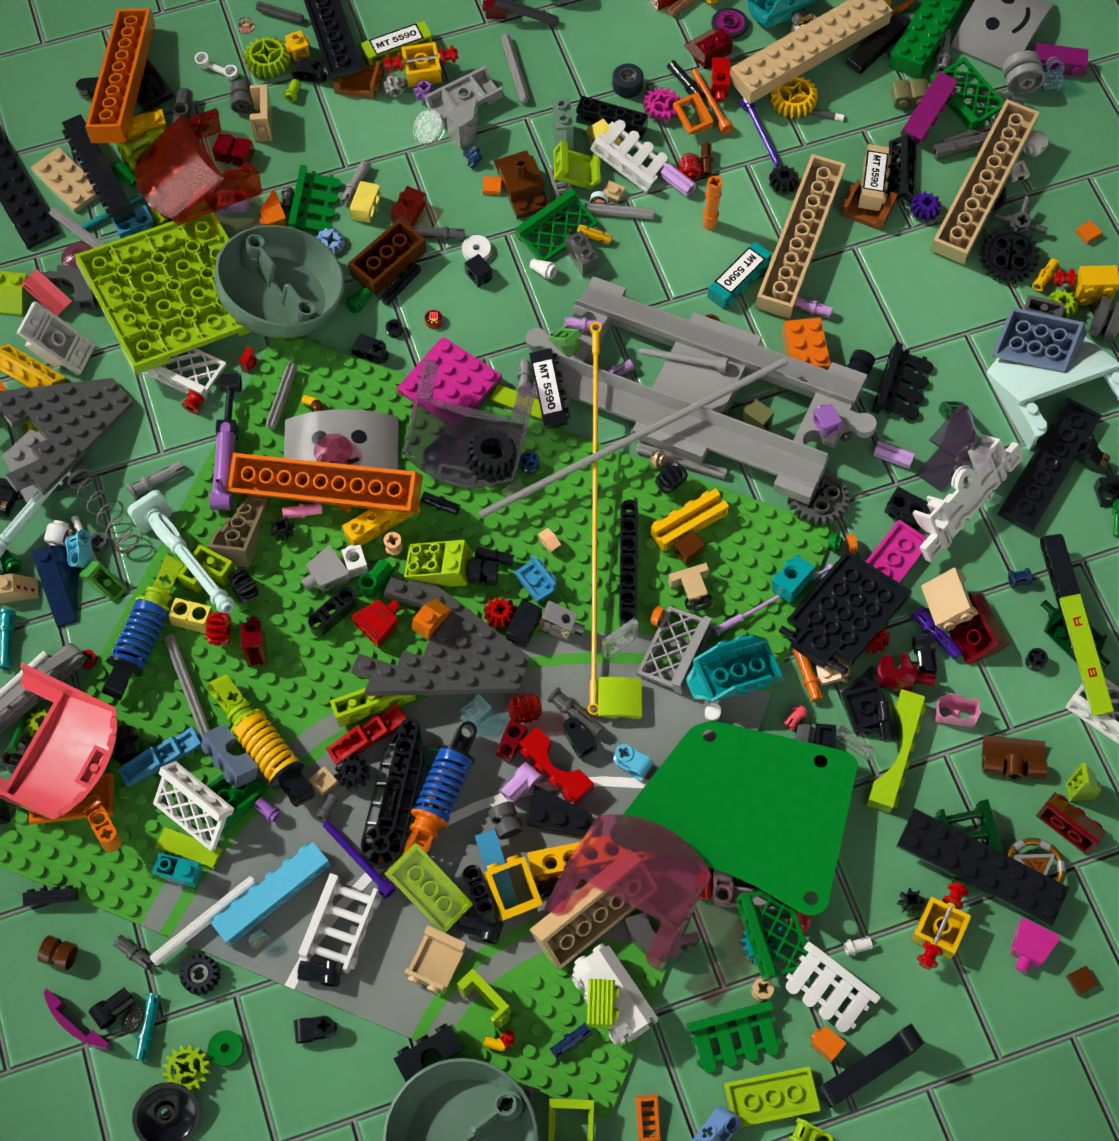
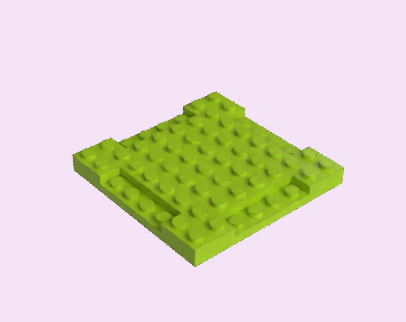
[75,208,252,375]

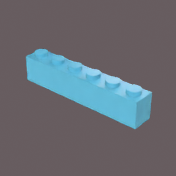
[211,842,331,947]

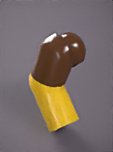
[301,395,325,412]

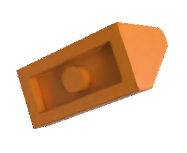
[672,92,714,135]

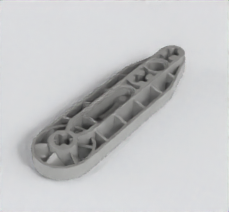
[0,643,86,735]

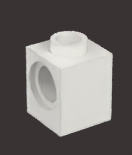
[341,545,369,578]

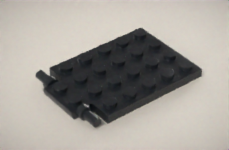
[779,551,912,675]

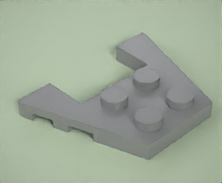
[2,429,46,503]

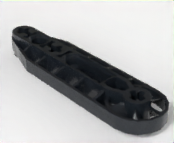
[361,718,424,869]

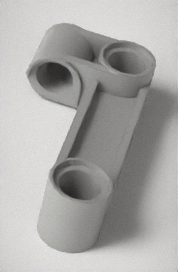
[712,869,788,914]

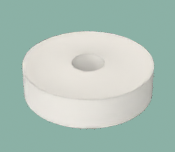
[462,235,491,261]

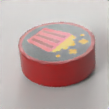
[424,310,443,329]

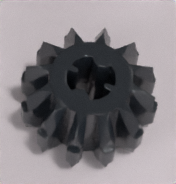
[769,164,799,195]
[655,462,688,494]
[228,568,259,603]
[335,755,370,791]

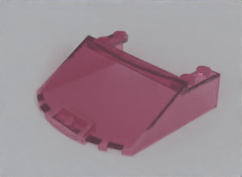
[544,814,711,973]

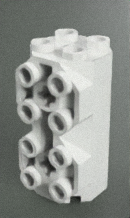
[572,943,658,1046]

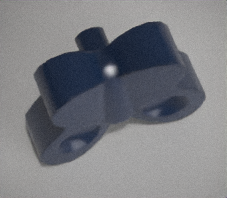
[463,146,483,169]

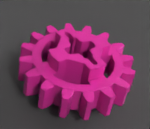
[643,87,680,122]

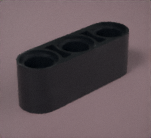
[308,587,358,637]
[462,865,499,926]

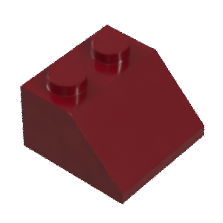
[684,28,733,68]

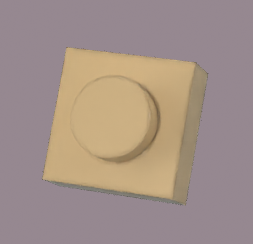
[603,181,625,204]
[308,766,338,796]

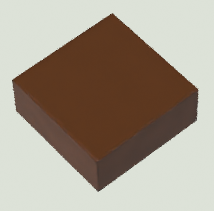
[1066,966,1098,996]

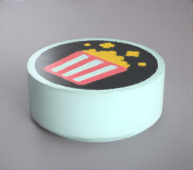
[590,191,608,204]

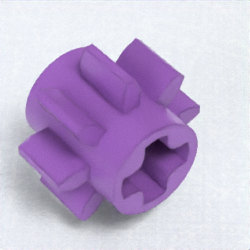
[413,80,435,103]

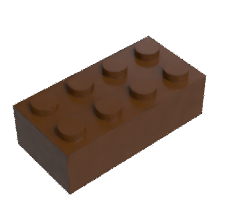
[348,219,427,296]

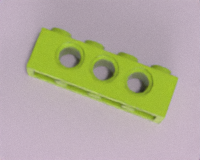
[330,688,416,728]

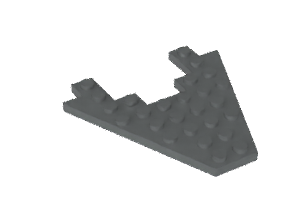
[0,378,133,495]
[351,577,530,696]

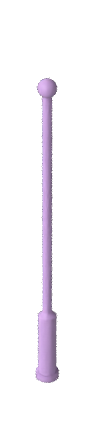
[712,564,834,636]

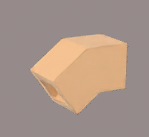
[538,528,561,553]

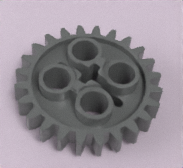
[787,470,850,526]

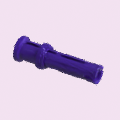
[911,606,963,660]

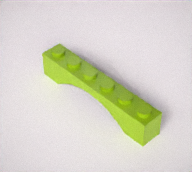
[866,689,927,813]

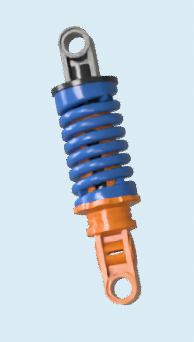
[403,721,477,854]

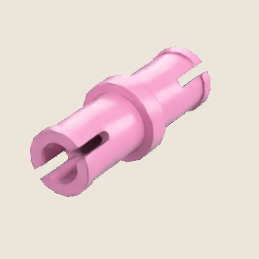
[282,503,322,519]

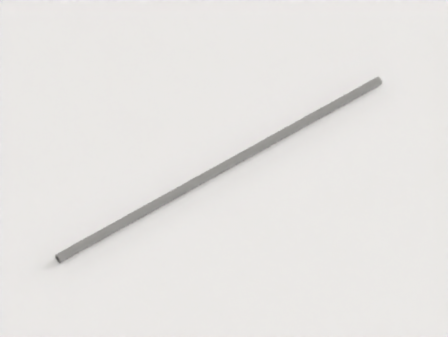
[478,358,788,519]

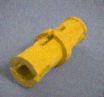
[1032,259,1060,292]

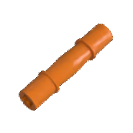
[703,176,722,230]

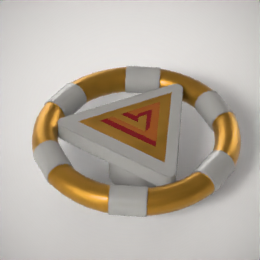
[1006,838,1066,884]

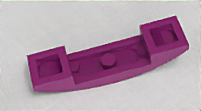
[44,988,113,1051]

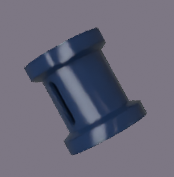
[1008,568,1032,588]

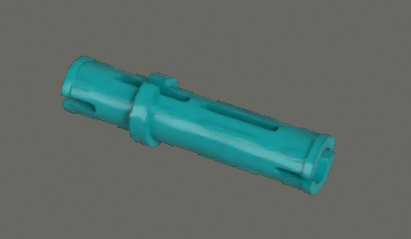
[133,993,161,1062]

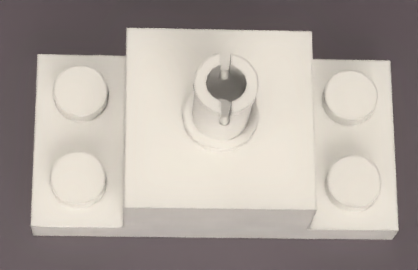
[16,302,96,375]

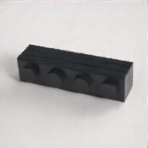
[22,885,79,906]

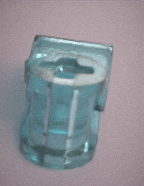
[1042,56,1064,92]

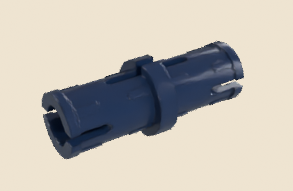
[549,1022,593,1061]

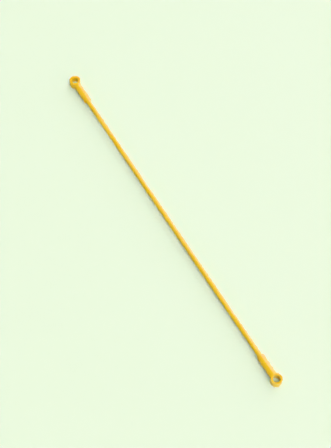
[588,322,602,717]

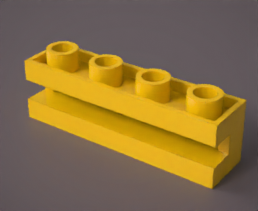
[650,488,729,552]

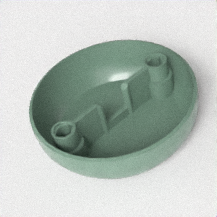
[214,225,344,339]
[383,1058,539,1141]

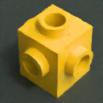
[284,30,310,62]

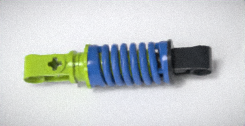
[101,554,185,701]

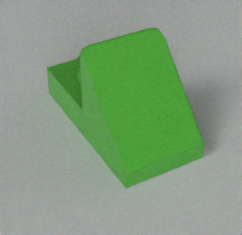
[549,328,582,357]

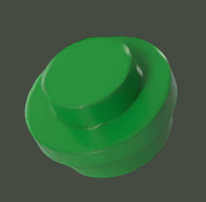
[828,532,843,552]

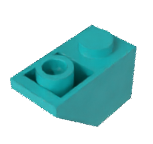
[152,853,203,889]

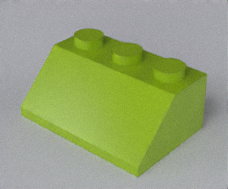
[0,271,30,316]

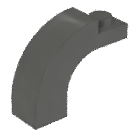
[41,265,97,311]
[625,912,700,961]

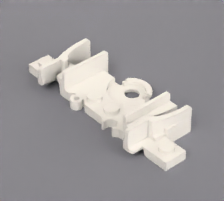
[913,434,1024,562]

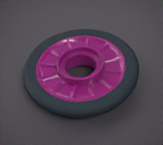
[711,8,748,38]

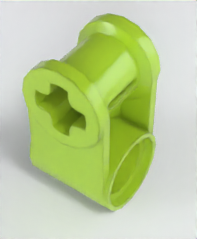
[788,1118,833,1141]

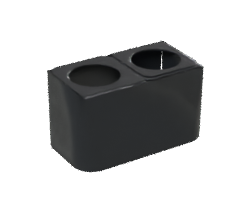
[506,598,542,648]

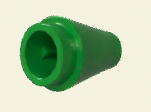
[113,162,139,187]
[346,288,372,313]
[0,549,22,574]

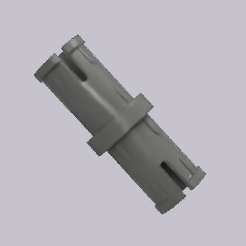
[113,935,154,971]

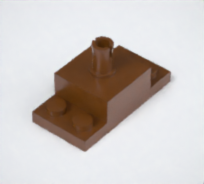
[494,150,550,219]

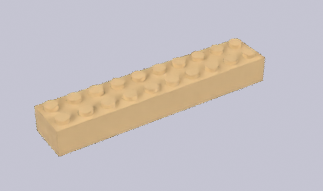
[730,0,893,105]
[931,99,1040,264]
[755,154,846,319]

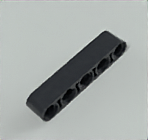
[846,11,911,74]

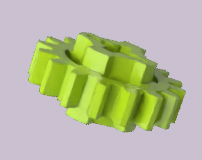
[162,1044,211,1092]

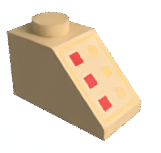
[0,574,39,603]

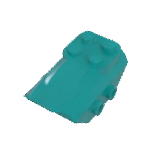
[746,0,827,28]
[686,635,785,702]

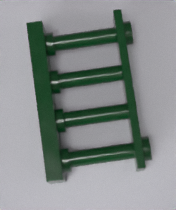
[935,799,1004,890]

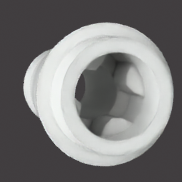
[529,259,558,279]

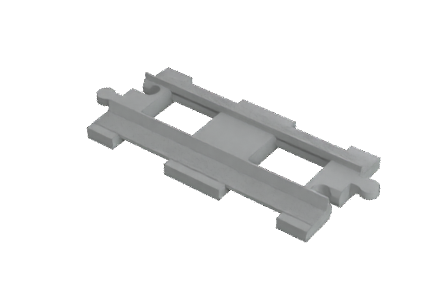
[525,276,877,505]

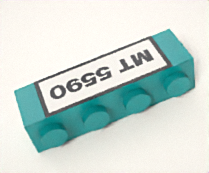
[707,241,772,309]

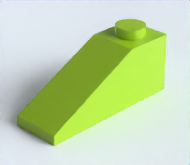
[1066,763,1101,802]

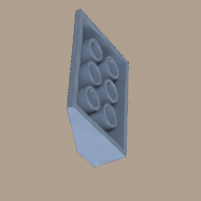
[992,307,1086,373]

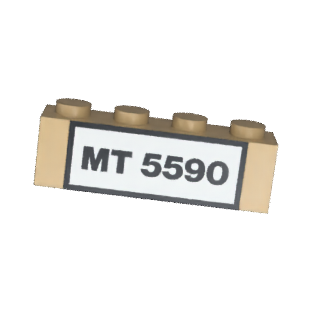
[858,144,891,211]

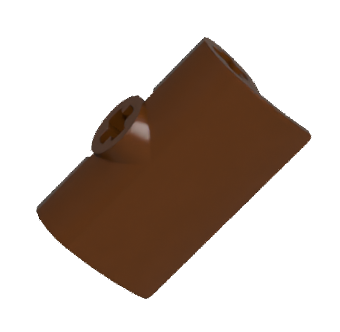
[982,735,1048,780]

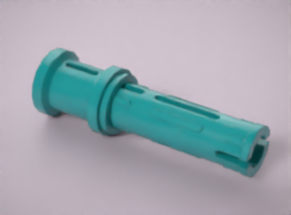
[0,609,16,670]

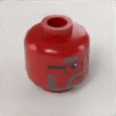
[678,153,702,180]

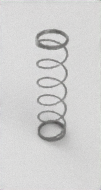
[67,469,139,553]

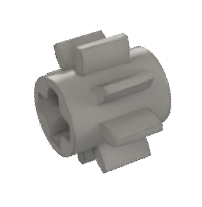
[383,75,405,97]

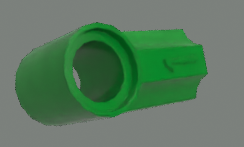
[359,559,394,598]

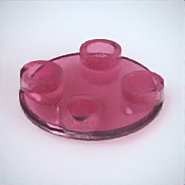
[314,434,352,464]

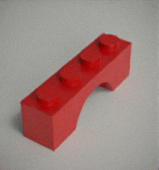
[519,727,594,805]

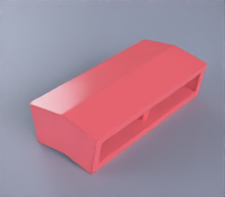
[22,269,72,317]

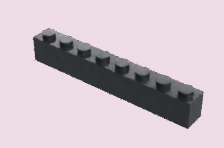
[61,114,136,225]

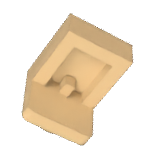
[816,659,850,686]

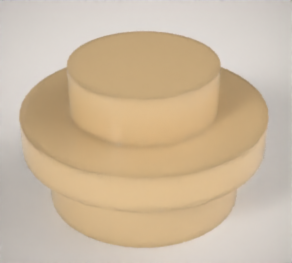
[650,450,667,469]

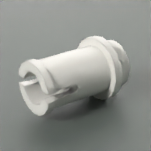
[844,936,873,956]

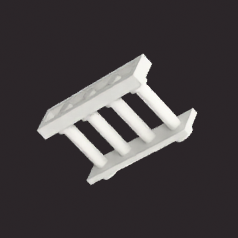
[298,873,381,974]

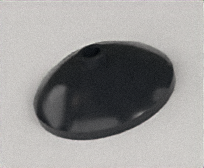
[132,1082,200,1141]

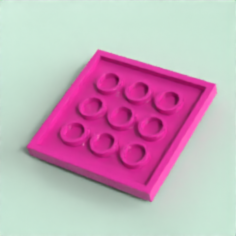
[396,336,502,431]

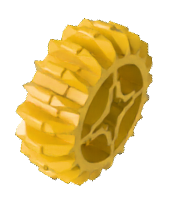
[771,76,818,119]

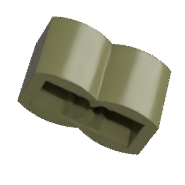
[891,79,929,109]

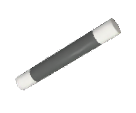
[807,109,844,122]

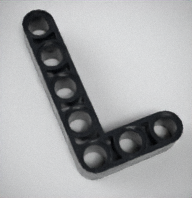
[817,1023,925,1108]

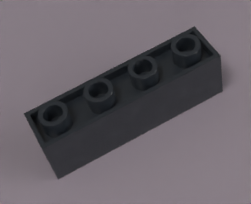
[576,96,648,141]

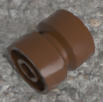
[37,935,78,971]

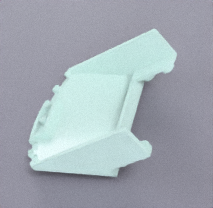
[986,336,1119,450]

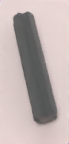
[256,1,304,24]

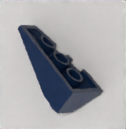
[32,545,80,628]

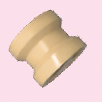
[751,978,774,1002]

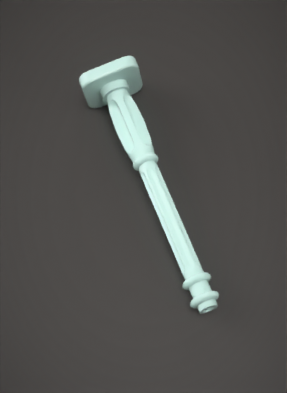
[0,468,72,558]
[127,490,234,614]

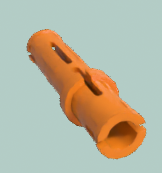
[792,648,824,703]

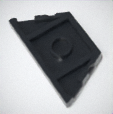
[840,666,899,740]

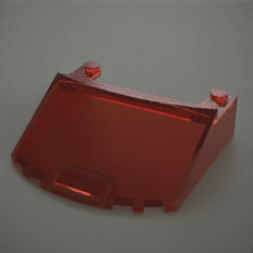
[135,108,263,224]

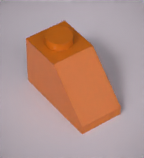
[259,191,288,227]
[412,599,451,640]

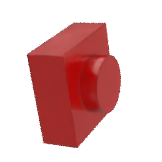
[239,347,257,374]

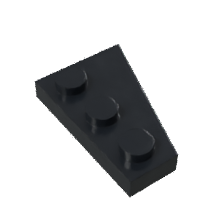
[527,785,592,837]

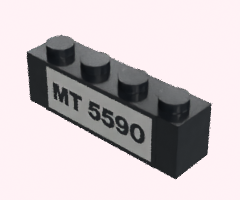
[529,348,571,429]

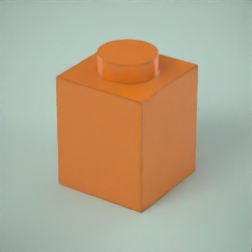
[810,1026,846,1063]

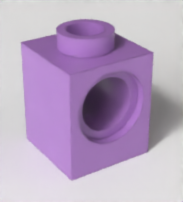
[813,403,842,438]

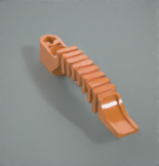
[80,788,121,852]

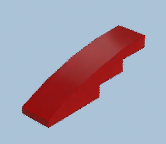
[326,704,407,766]

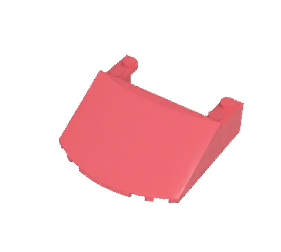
[0,663,117,820]

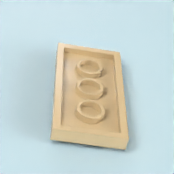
[31,147,100,213]

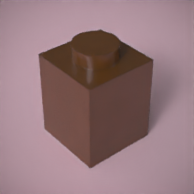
[673,531,705,566]

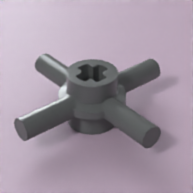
[994,196,1048,248]

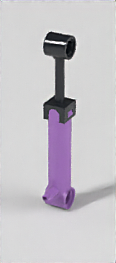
[210,373,242,510]

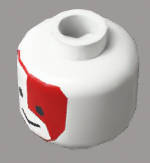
[44,520,73,546]

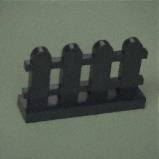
[871,341,933,421]

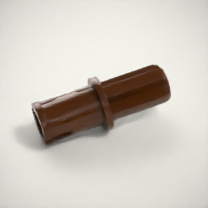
[700,142,713,177]

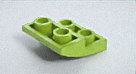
[598,677,642,719]

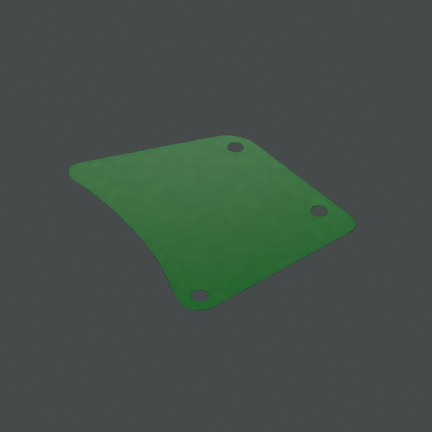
[610,721,858,915]

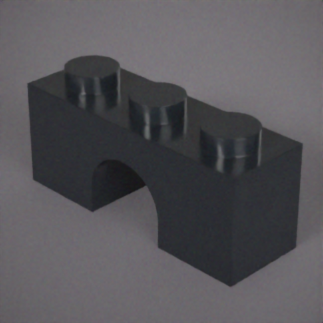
[393,1023,466,1082]

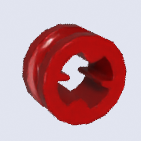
[81,650,98,670]

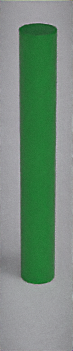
[8,714,29,754]

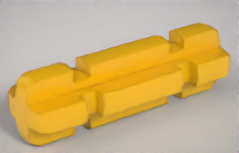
[577,225,612,245]

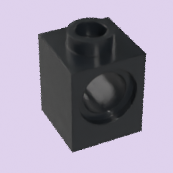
[464,254,493,287]

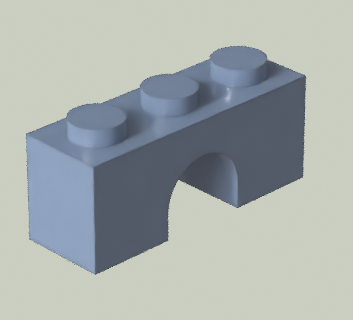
[201,724,258,789]

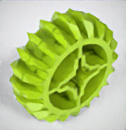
[244,36,291,79]

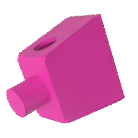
[1010,917,1061,974]

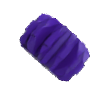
[910,191,941,223]

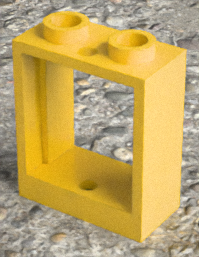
[483,854,543,921]

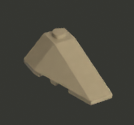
[208,496,268,567]

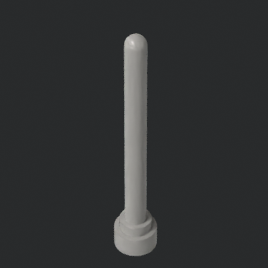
[639,348,729,373]

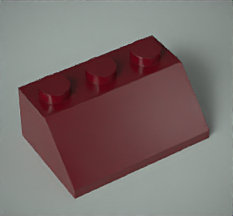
[949,593,1010,665]
[1036,792,1106,856]

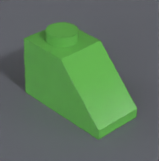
[79,561,127,603]

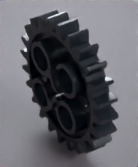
[979,226,1040,284]

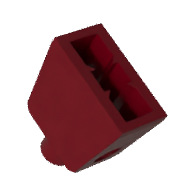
[240,616,268,667]

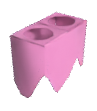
[935,694,981,728]

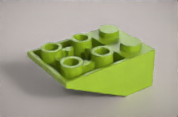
[404,540,472,587]

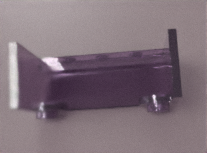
[916,402,978,492]

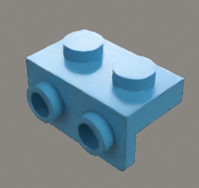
[514,555,557,604]

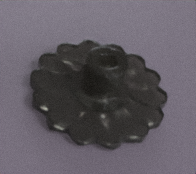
[121,1004,145,1034]

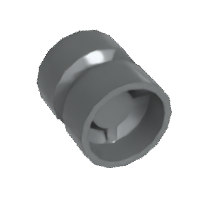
[230,80,253,114]
[488,801,524,840]

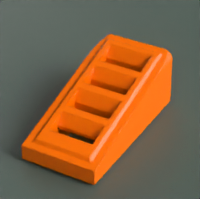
[635,1094,661,1141]

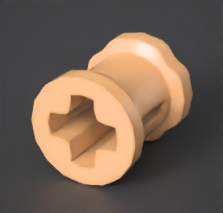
[384,532,403,556]

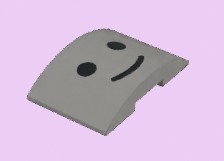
[950,0,1055,71]
[284,409,399,470]

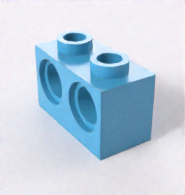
[112,205,155,239]

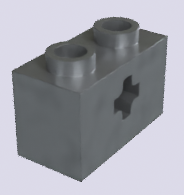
[566,230,599,277]

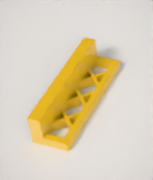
[0,344,66,388]

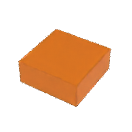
[483,176,502,195]
[1075,220,1102,244]

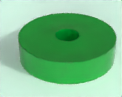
[207,1030,244,1067]

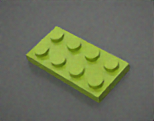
[385,843,473,933]
[724,1066,821,1128]

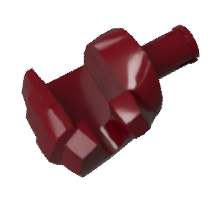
[876,652,937,692]

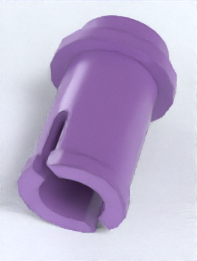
[254,797,281,822]

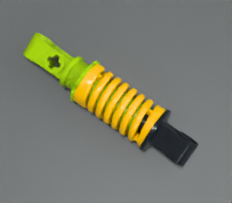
[207,674,315,807]

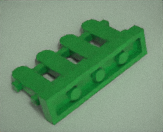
[288,165,341,234]
[686,1001,782,1073]

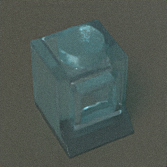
[460,693,492,727]

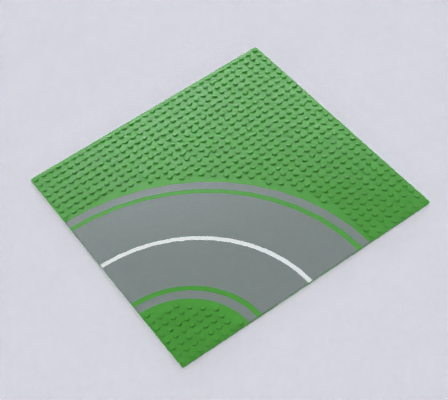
[0,337,834,1120]

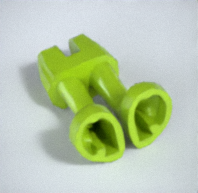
[117,128,169,172]

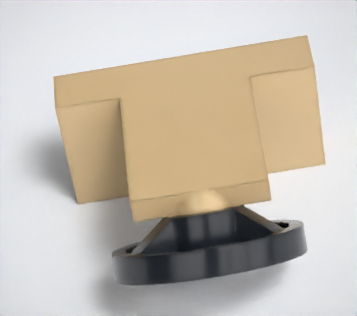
[668,563,713,611]

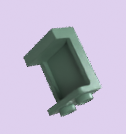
[552,98,574,151]

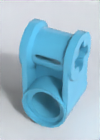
[65,529,94,568]
[613,744,654,781]

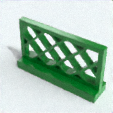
[930,57,1005,130]
[515,188,598,261]
[735,890,809,982]

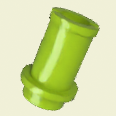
[284,79,301,102]

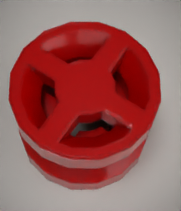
[181,391,205,414]

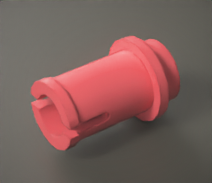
[783,704,807,731]

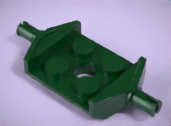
[1040,600,1111,668]

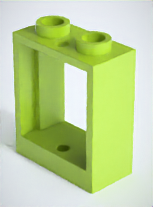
[548,1098,595,1141]

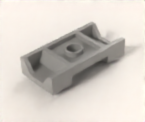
[425,66,503,128]

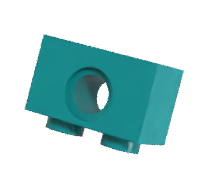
[771,555,815,603]

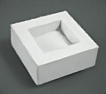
[1009,160,1030,182]

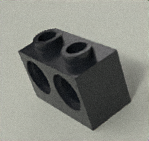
[884,486,930,530]

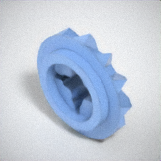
[316,228,345,255]

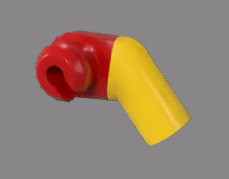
[483,1030,515,1052]

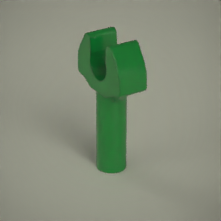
[1112,499,1119,536]

